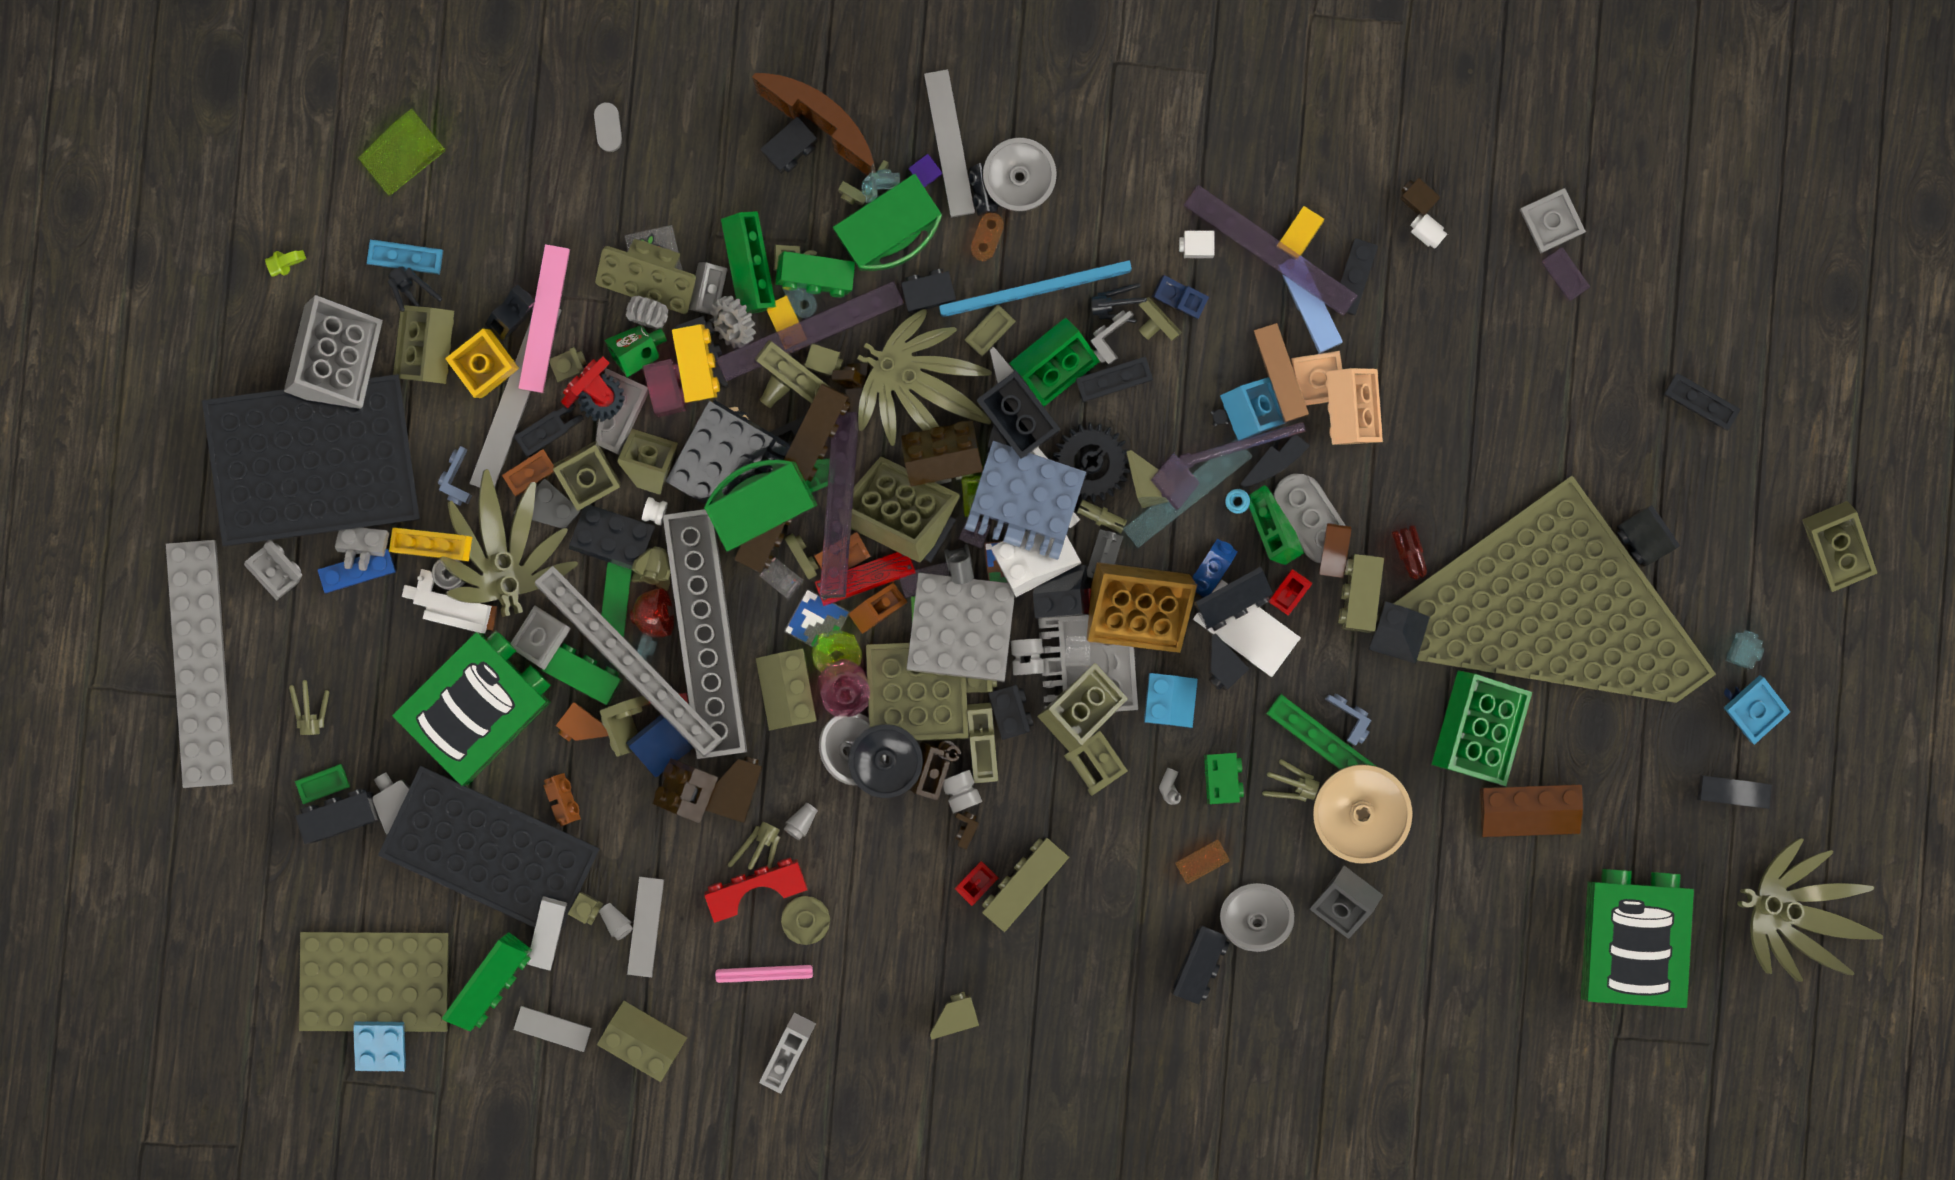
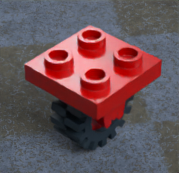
[561,357,625,422]

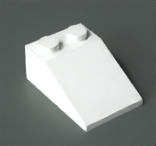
[991,531,1081,597]

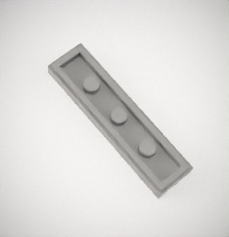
[627,877,664,978]

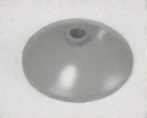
[983,138,1056,211]
[819,712,887,785]
[1220,883,1294,952]

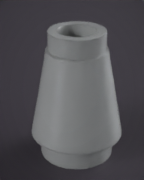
[784,803,818,840]
[599,903,633,940]

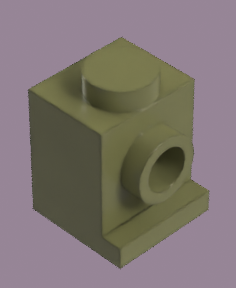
[568,892,604,925]

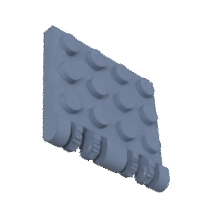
[964,441,1086,560]

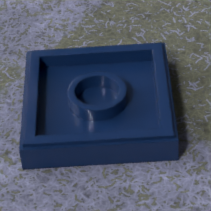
[626,714,694,778]

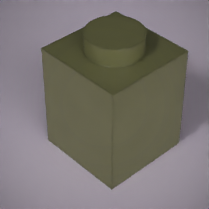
[804,344,843,377]

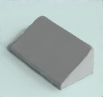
[689,262,727,315]

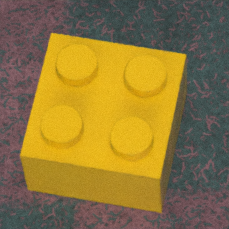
[445,329,520,398]

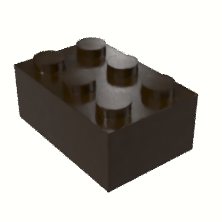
[901,420,983,487]

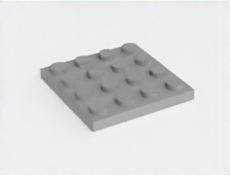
[907,573,1015,682]

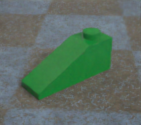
[1249,485,1304,565]

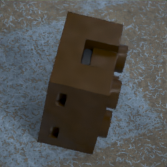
[652,758,718,823]

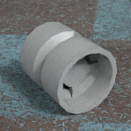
[432,560,466,590]
[1011,639,1044,675]
[942,770,982,813]

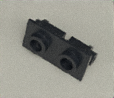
[969,163,1000,216]

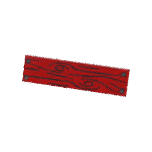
[815,552,915,606]

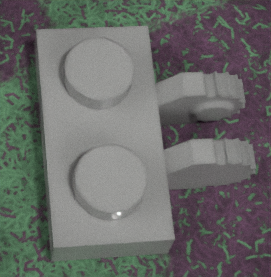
[335,528,389,571]

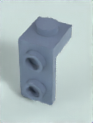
[438,446,472,506]
[1325,693,1371,746]

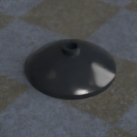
[848,724,923,798]

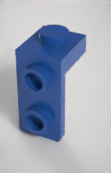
[1192,539,1238,597]

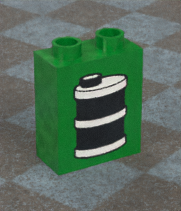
[392,630,551,786]
[1581,869,1694,1008]

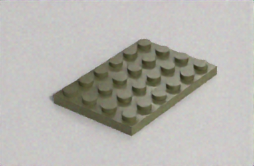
[299,932,449,1032]

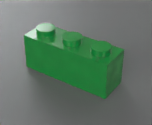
[775,251,855,297]
[542,643,622,706]

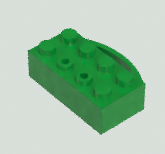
[833,174,942,271]
[704,460,818,551]

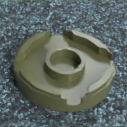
[781,896,830,945]

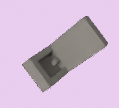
[1091,310,1134,364]

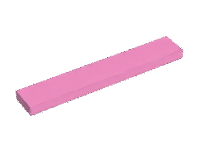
[519,244,570,393]

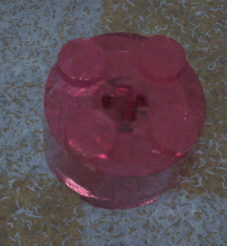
[818,659,870,717]

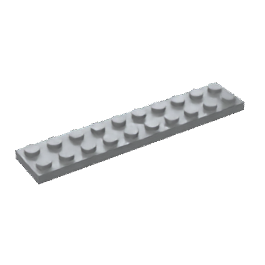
[166,540,233,788]

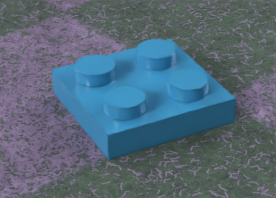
[1724,675,1790,745]
[353,1021,406,1071]

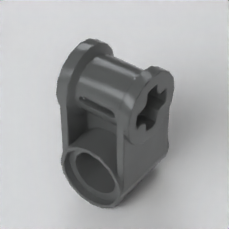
[944,544,974,584]

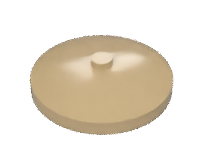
[1313,764,1412,863]

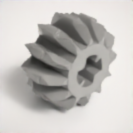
[626,296,668,329]

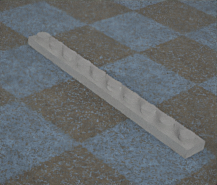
[535,566,722,757]

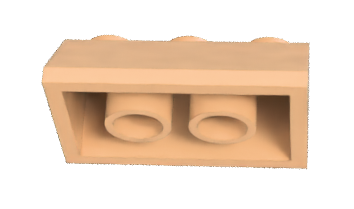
[1326,368,1383,445]

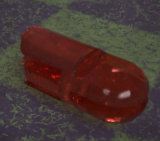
[1392,525,1427,580]

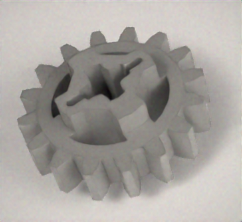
[710,296,756,349]

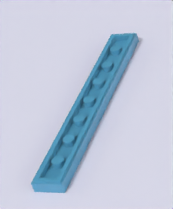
[939,260,1132,317]

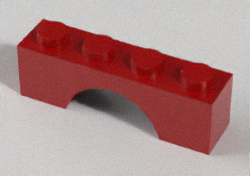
[704,857,807,923]

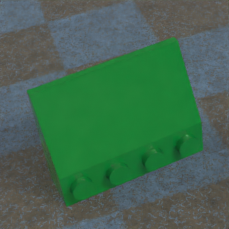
[1432,671,1532,786]

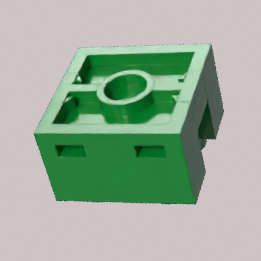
[1204,753,1244,804]

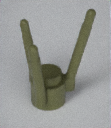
[289,680,329,735]
[1262,759,1320,802]
[728,822,781,870]

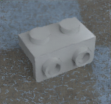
[244,540,302,600]

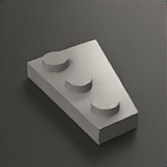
[596,368,650,455]

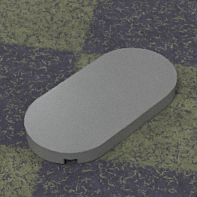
[1274,474,1346,563]

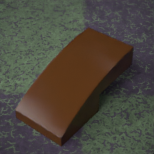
[1319,523,1351,578]

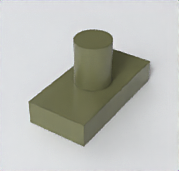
[1139,297,1182,341]

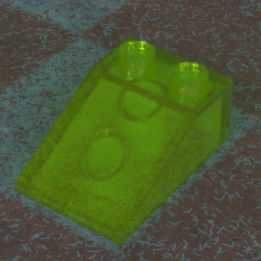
[358,108,446,196]

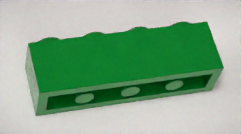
[721,211,776,314]

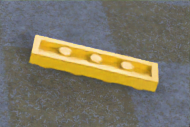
[389,528,472,561]

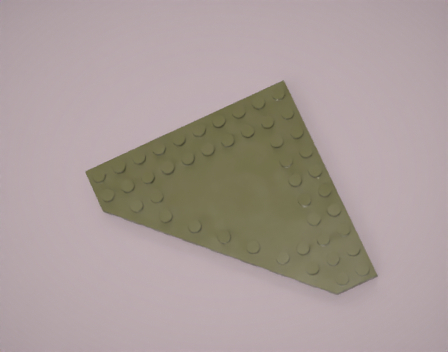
[1376,476,1716,703]

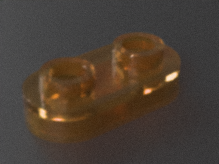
[971,213,1004,261]

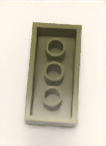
[982,837,1069,932]

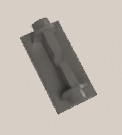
[1087,529,1123,578]

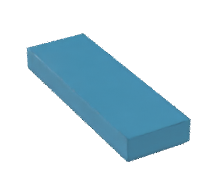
[367,239,443,275]

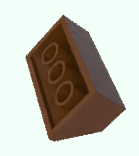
[1480,785,1583,837]

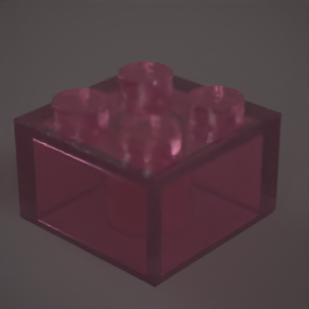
[643,359,689,418]

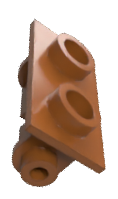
[544,773,581,826]

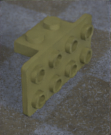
[595,238,696,314]

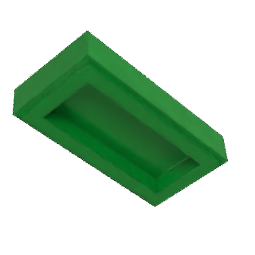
[295,764,350,804]

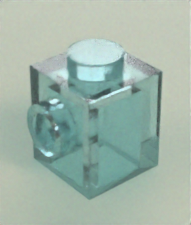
[1726,630,1764,669]

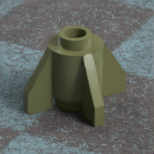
[631,546,671,592]

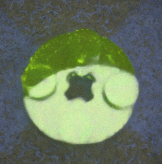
[812,630,862,679]

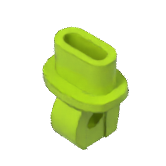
[265,250,306,277]

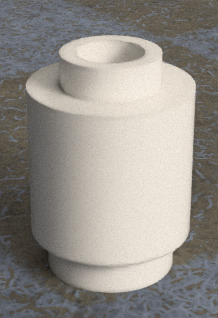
[1410,213,1447,249]

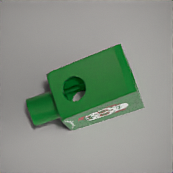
[605,326,667,377]

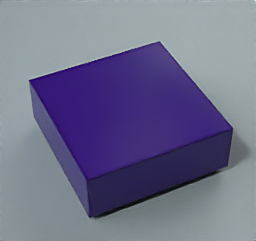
[908,154,943,188]

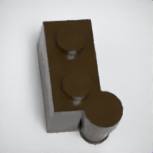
[909,740,961,800]

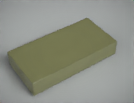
[964,305,1016,357]

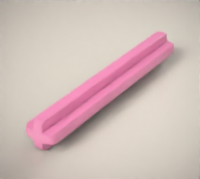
[715,965,813,983]

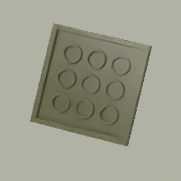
[866,643,968,741]

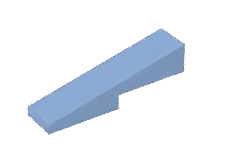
[1279,256,1343,354]

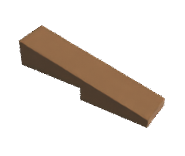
[1254,323,1309,423]

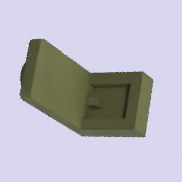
[838,160,890,207]

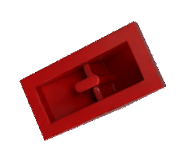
[1269,569,1312,615]
[955,861,998,906]

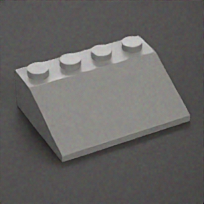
[284,295,383,409]

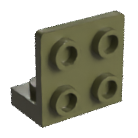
[600,696,650,757]

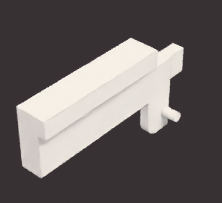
[402,569,492,633]

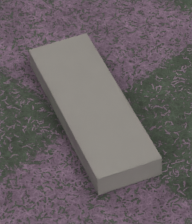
[527,896,567,971]
[513,1006,592,1052]

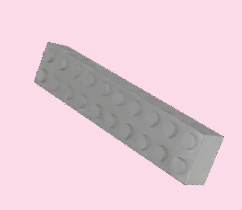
[663,509,747,759]

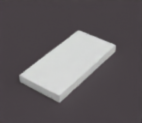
[1193,580,1301,677]

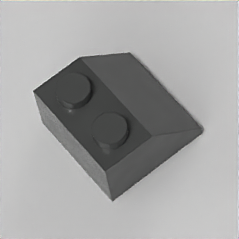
[1310,866,1383,939]

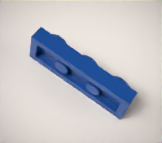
[318,549,396,593]

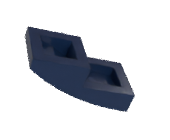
[1152,275,1209,319]

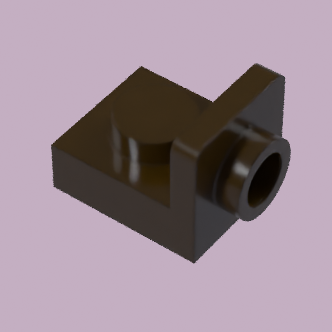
[832,363,870,388]
[955,810,979,850]

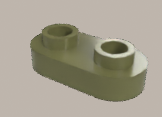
[784,533,819,579]

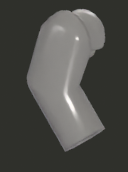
[1159,767,1181,805]

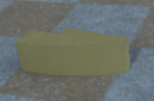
[967,702,998,783]

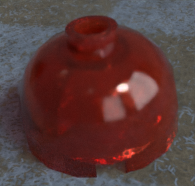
[630,588,674,638]

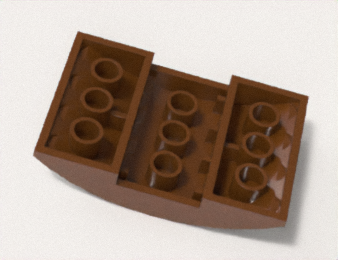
[752,73,876,179]

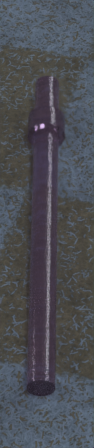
[1162,422,1306,472]

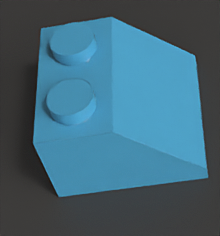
[1220,377,1287,441]
[1144,673,1198,728]

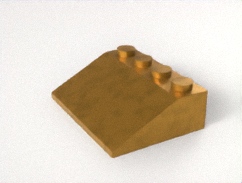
[1087,562,1197,653]

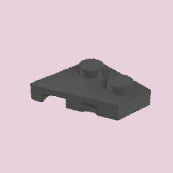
[513,479,581,529]

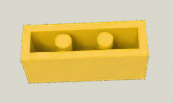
[672,324,720,403]

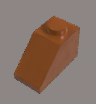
[848,582,907,634]
[556,702,609,742]

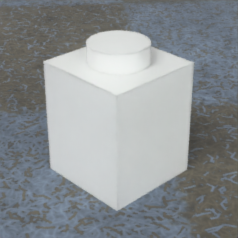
[1179,231,1214,258]

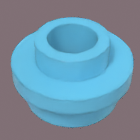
[1225,489,1250,514]

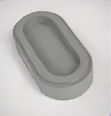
[594,103,622,152]

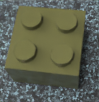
[553,441,621,511]

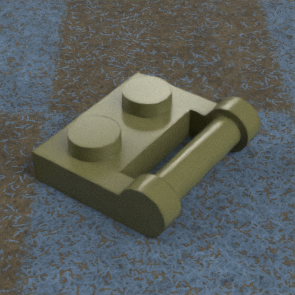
[1064,731,1128,796]

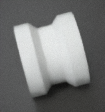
[642,497,668,526]

